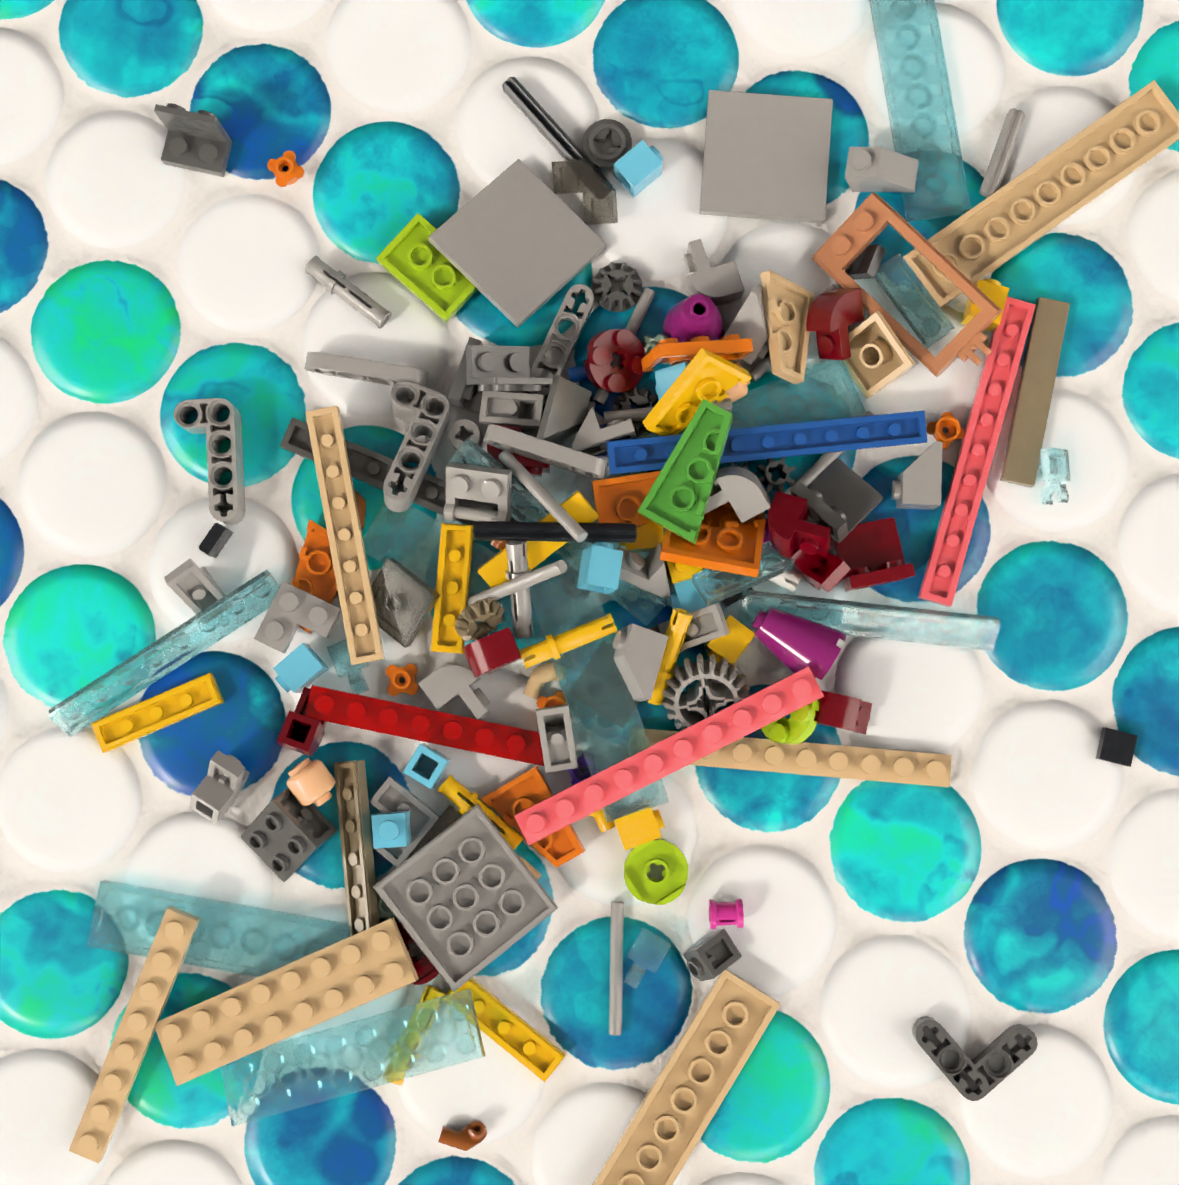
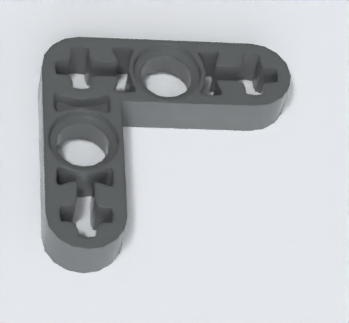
[912,1016,1038,1101]

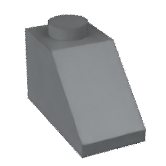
[845,147,919,192]
[724,284,769,365]
[891,441,942,510]
[613,623,669,702]

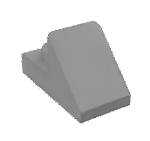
[479,391,546,432]
[571,407,637,456]
[616,543,671,600]
[164,558,231,623]
[658,603,730,651]
[536,704,578,773]

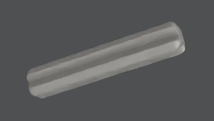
[979,108,1025,197]

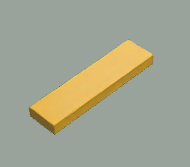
[477,490,599,588]
[431,523,474,654]
[91,673,224,753]
[443,978,565,1082]

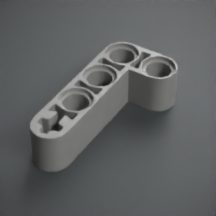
[383,381,450,513]
[173,398,246,525]

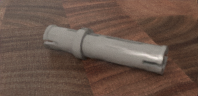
[305,255,392,329]
[505,541,534,639]

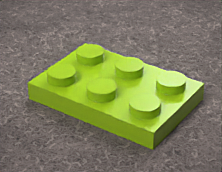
[376,213,478,323]

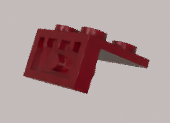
[833,517,916,592]

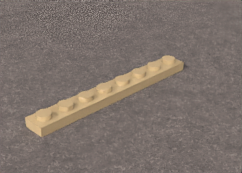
[305,406,385,665]
[69,906,201,1164]

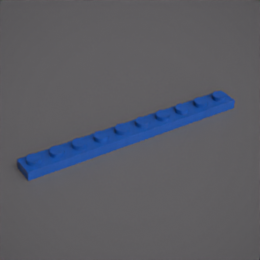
[606,410,927,475]

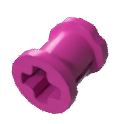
[708,899,744,929]

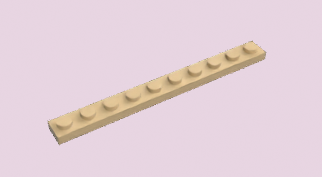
[628,727,952,787]

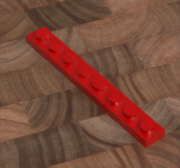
[305,685,545,767]

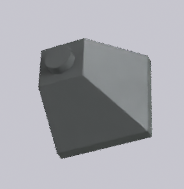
[537,375,596,444]

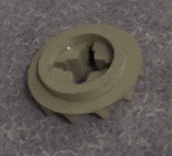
[455,598,505,642]

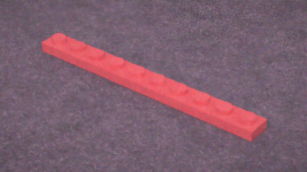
[918,296,1036,607]
[514,666,824,845]

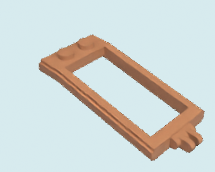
[812,192,1002,377]

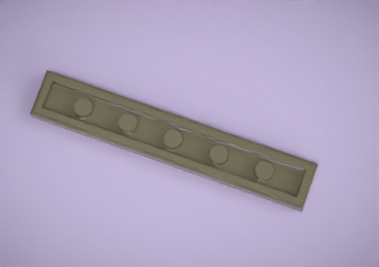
[1000,297,1070,488]
[334,760,380,937]

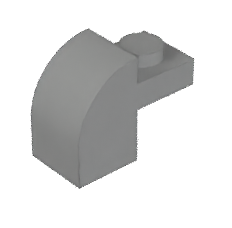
[684,238,745,306]
[705,466,771,523]
[418,665,490,720]
[189,751,250,825]

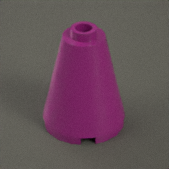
[663,294,725,342]
[752,607,846,680]

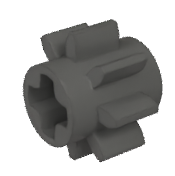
[756,457,795,494]

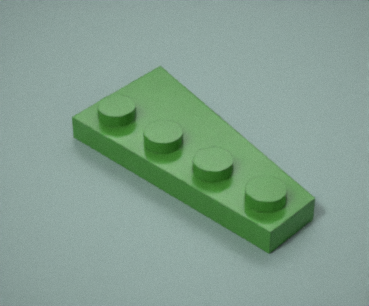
[637,399,733,545]

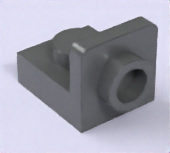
[683,929,742,981]

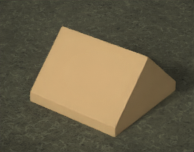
[840,311,915,399]

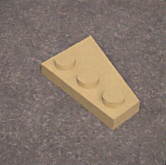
[760,270,814,384]

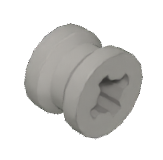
[448,419,482,455]

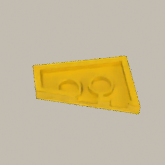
[643,348,752,436]

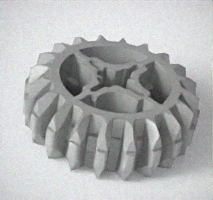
[663,653,750,729]

